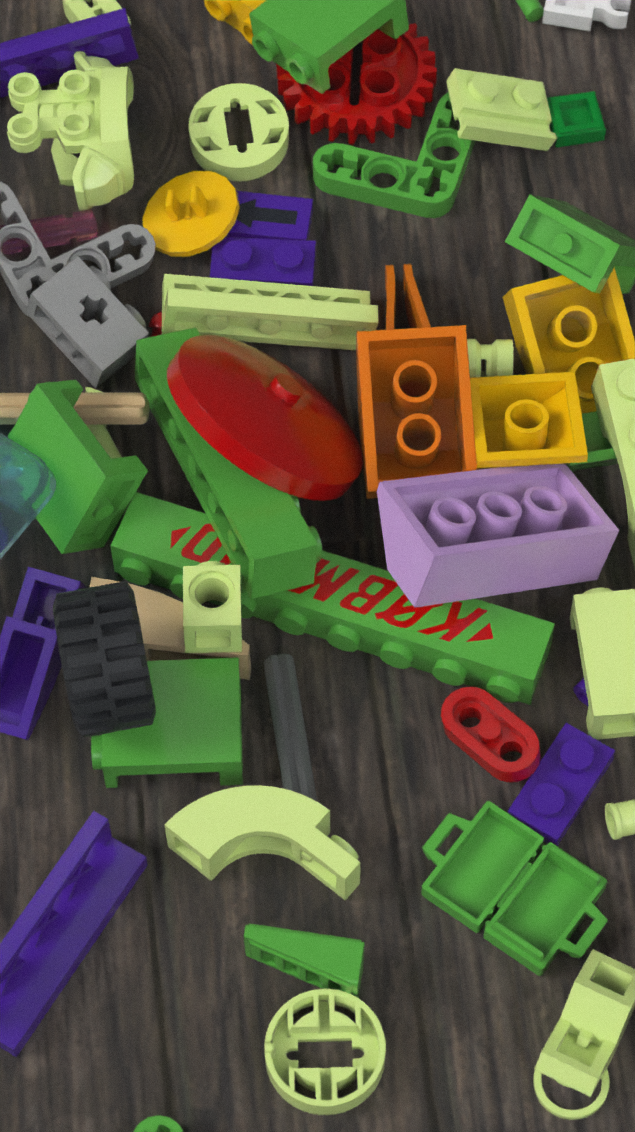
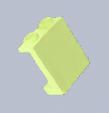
[570,587,635,740]

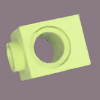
[183,561,242,653]

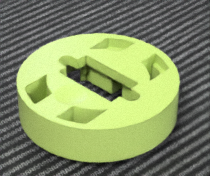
[189,83,289,182]
[264,989,386,1115]

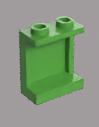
[249,0,409,94]
[505,195,635,294]
[0,380,148,554]
[91,657,243,788]

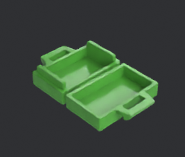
[421,801,608,976]

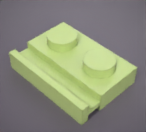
[446,68,556,151]

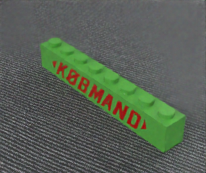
[110,492,555,705]

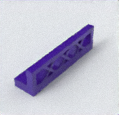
[0,8,139,98]
[0,811,148,1057]

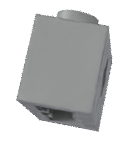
[26,256,149,389]

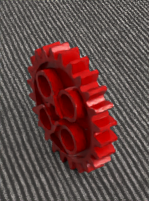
[276,23,437,145]

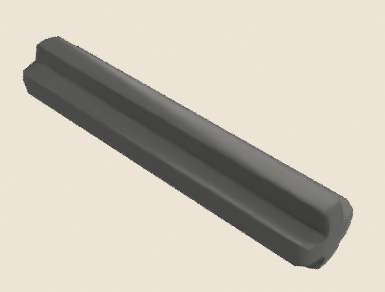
[264,653,317,801]

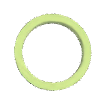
[533,1070,610,1120]

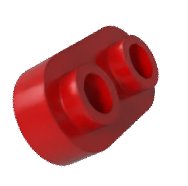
[441,687,541,782]

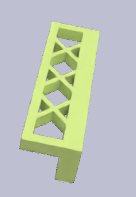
[162,274,378,351]

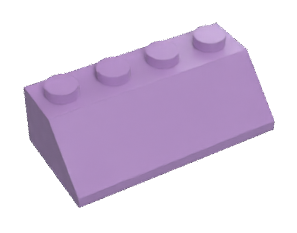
[377,464,619,608]

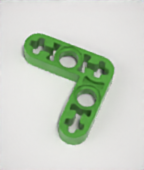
[313,92,476,218]

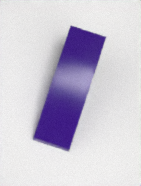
[0,567,88,741]

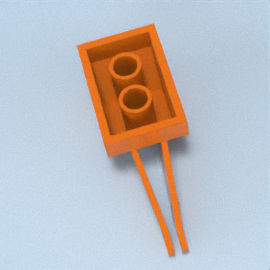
[356,264,477,499]

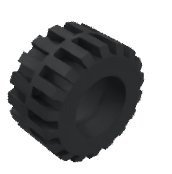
[53,581,156,738]

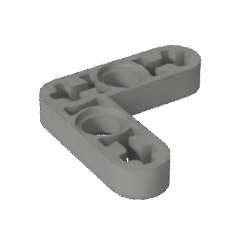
[0,181,156,317]

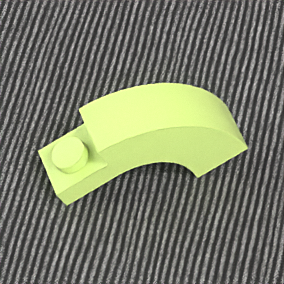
[164,785,360,900]

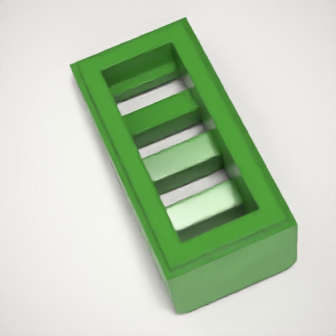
[244,923,364,998]

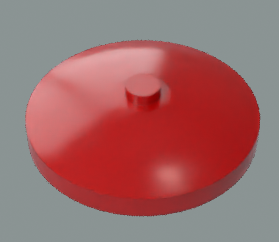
[167,335,363,501]

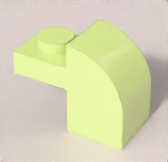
[534,949,635,1097]

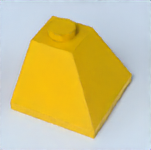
[470,372,588,468]

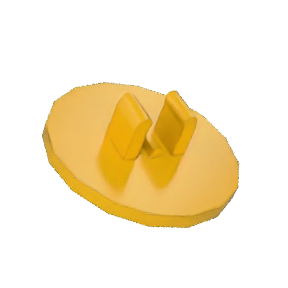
[142,171,240,257]

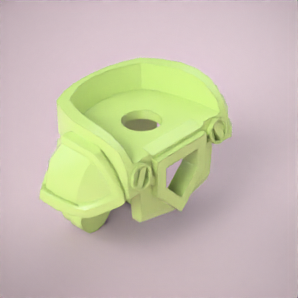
[7,51,134,211]

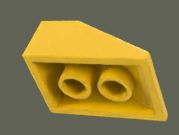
[503,267,635,414]

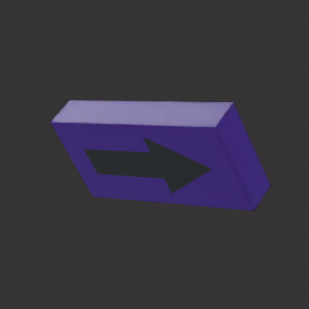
[225,191,313,240]

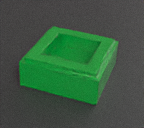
[547,91,606,148]

